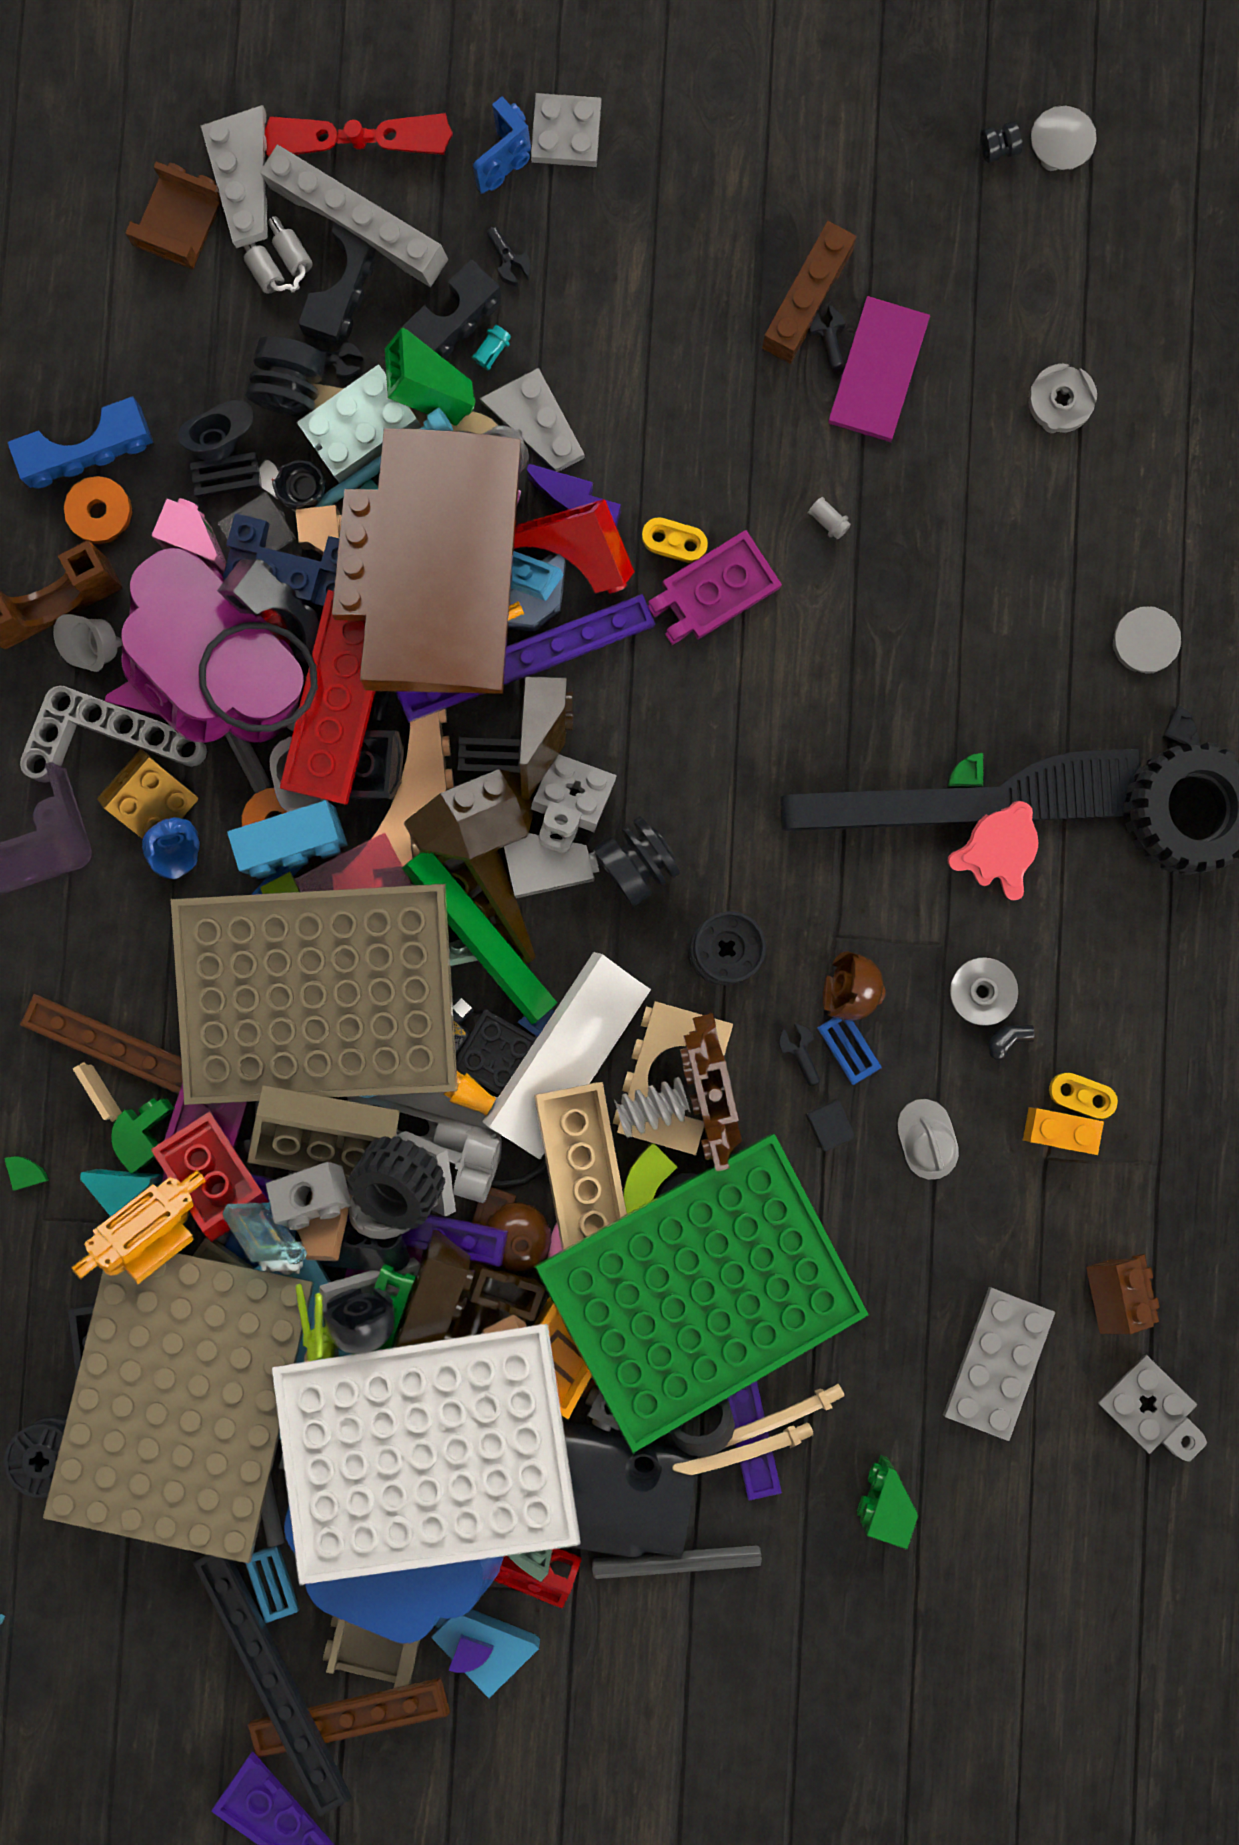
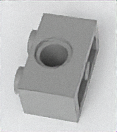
[266,1162,352,1230]

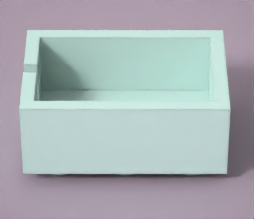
[297,364,421,483]

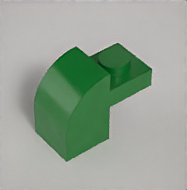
[111,1098,174,1174]

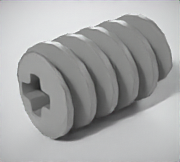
[615,1077,691,1138]

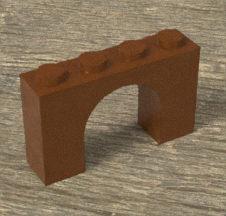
[0,540,123,650]

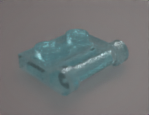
[222,1203,307,1265]

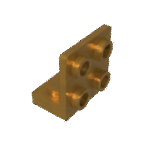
[97,749,198,839]

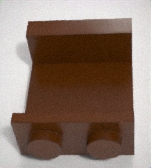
[125,161,222,270]

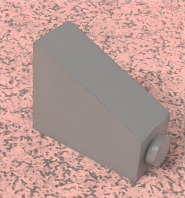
[504,833,599,898]

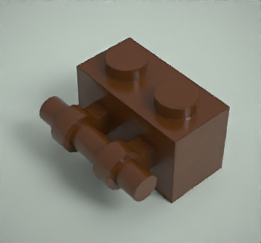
[1086,1254,1160,1334]

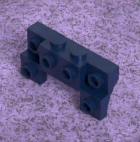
[223,513,339,609]

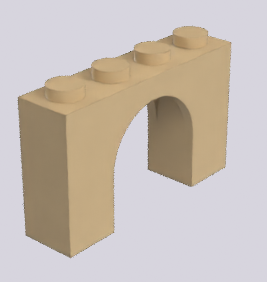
[613,1001,733,1155]

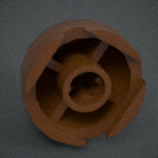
[823,951,886,1021]
[485,1202,551,1273]

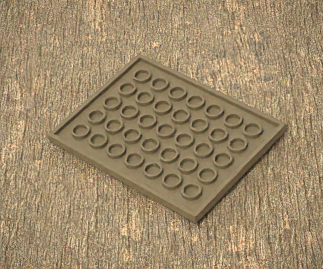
[171,884,458,1105]
[43,1253,314,1563]

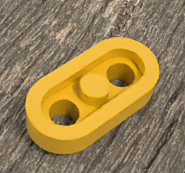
[642,518,707,563]
[1049,1073,1118,1119]

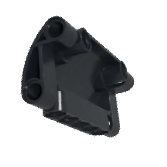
[562,1421,698,1557]

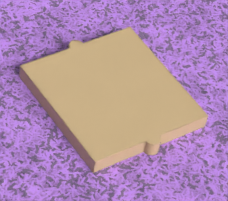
[73,1062,122,1122]

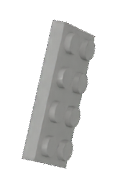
[943,1287,1055,1441]

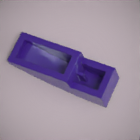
[527,463,621,527]

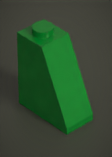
[385,328,475,426]

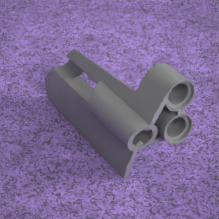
[347,1092,502,1203]

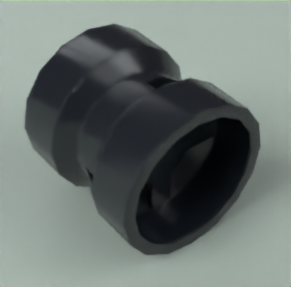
[980,121,1022,163]

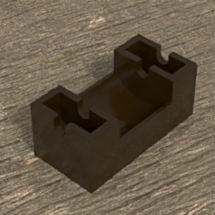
[448,1260,545,1339]

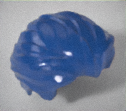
[142,817,200,880]

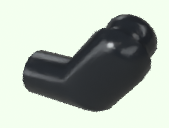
[988,1025,1034,1060]

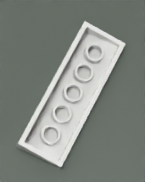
[482,952,651,1159]

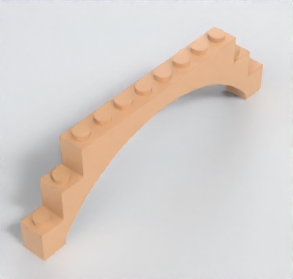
[296,505,454,890]

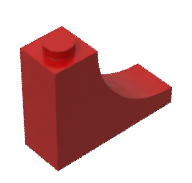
[514,499,635,593]

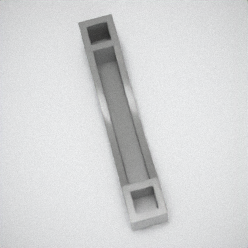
[259,144,449,287]

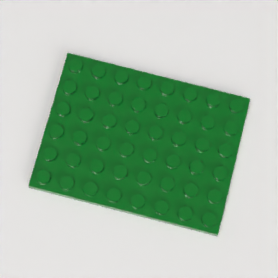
[534,1134,869,1453]

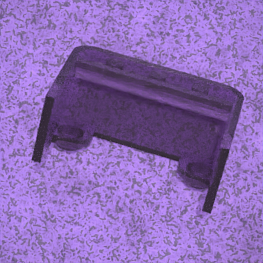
[0,762,91,895]

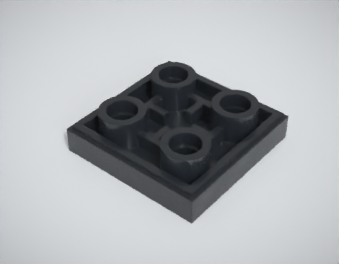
[456,1009,537,1095]

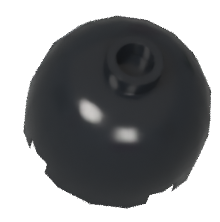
[323,1288,395,1354]

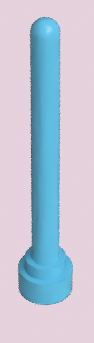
[316,408,453,507]

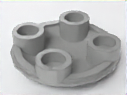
[1031,106,1096,171]

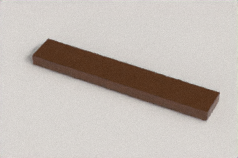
[20,994,183,1094]
[248,1678,450,1758]

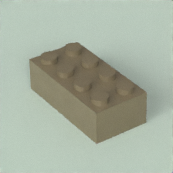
[247,1085,399,1180]

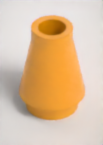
[443,1071,496,1116]

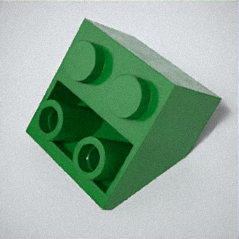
[857,1455,918,1549]

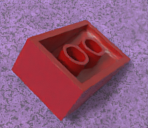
[151,1111,270,1242]

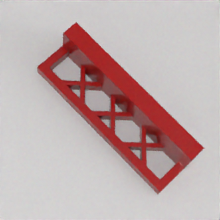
[494,1548,582,1608]

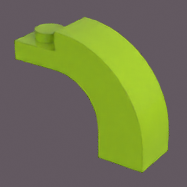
[623,1143,677,1214]

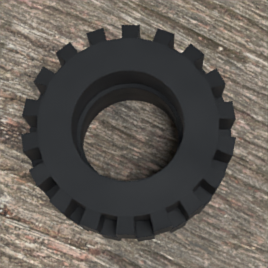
[348,1136,445,1230]

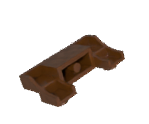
[680,1013,742,1172]

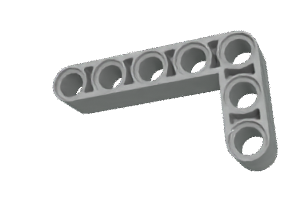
[20,686,207,783]

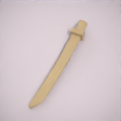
[726,1384,845,1447]
[672,1423,813,1475]

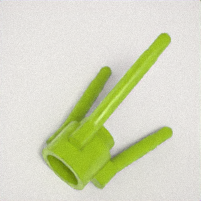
[295,1284,339,1361]

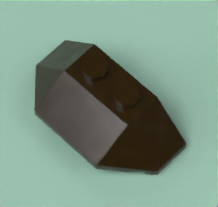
[404,769,534,862]

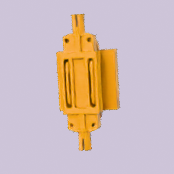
[71,1170,206,1284]

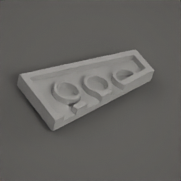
[201,105,268,248]

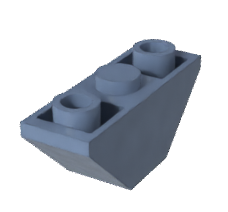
[508,554,566,632]

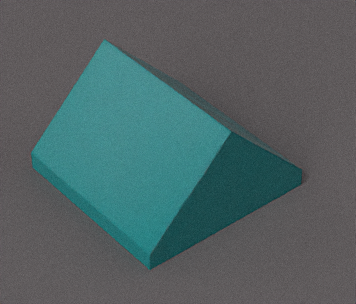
[80,1169,163,1216]

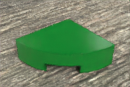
[948,753,983,788]
[4,1156,49,1191]

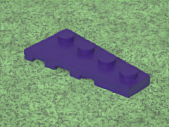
[211,1751,335,1845]

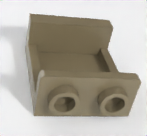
[323,1616,420,1688]

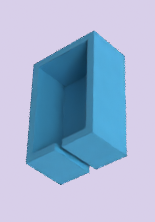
[227,800,347,879]

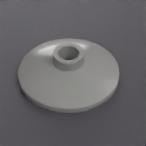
[950,958,1018,1025]

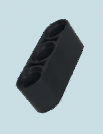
[318,1222,410,1272]

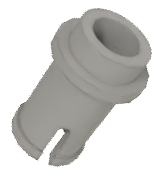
[808,497,851,539]

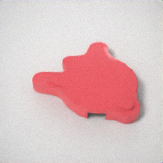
[947,801,1039,900]

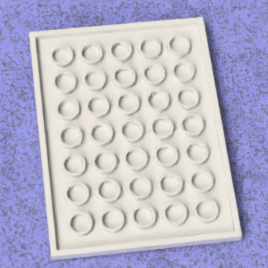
[272,1324,580,1584]

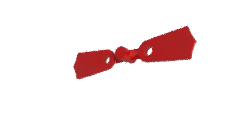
[265,113,453,157]

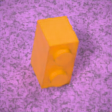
[1023,1107,1104,1155]

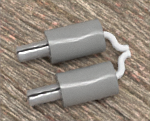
[244,217,313,294]

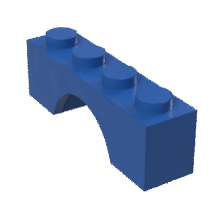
[7,396,154,488]

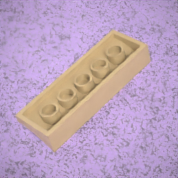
[534,1082,627,1250]

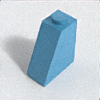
[431,1609,540,1698]

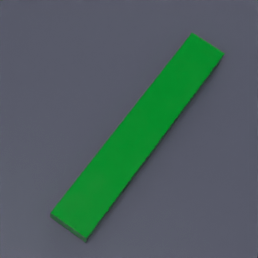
[401,852,557,1025]

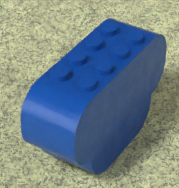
[284,1506,504,1643]

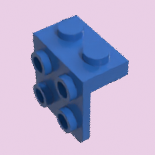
[473,96,531,193]

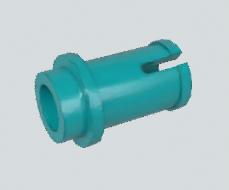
[472,325,511,370]

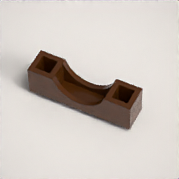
[762,221,857,364]

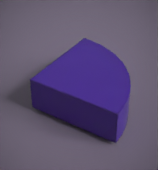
[449,1634,494,1673]

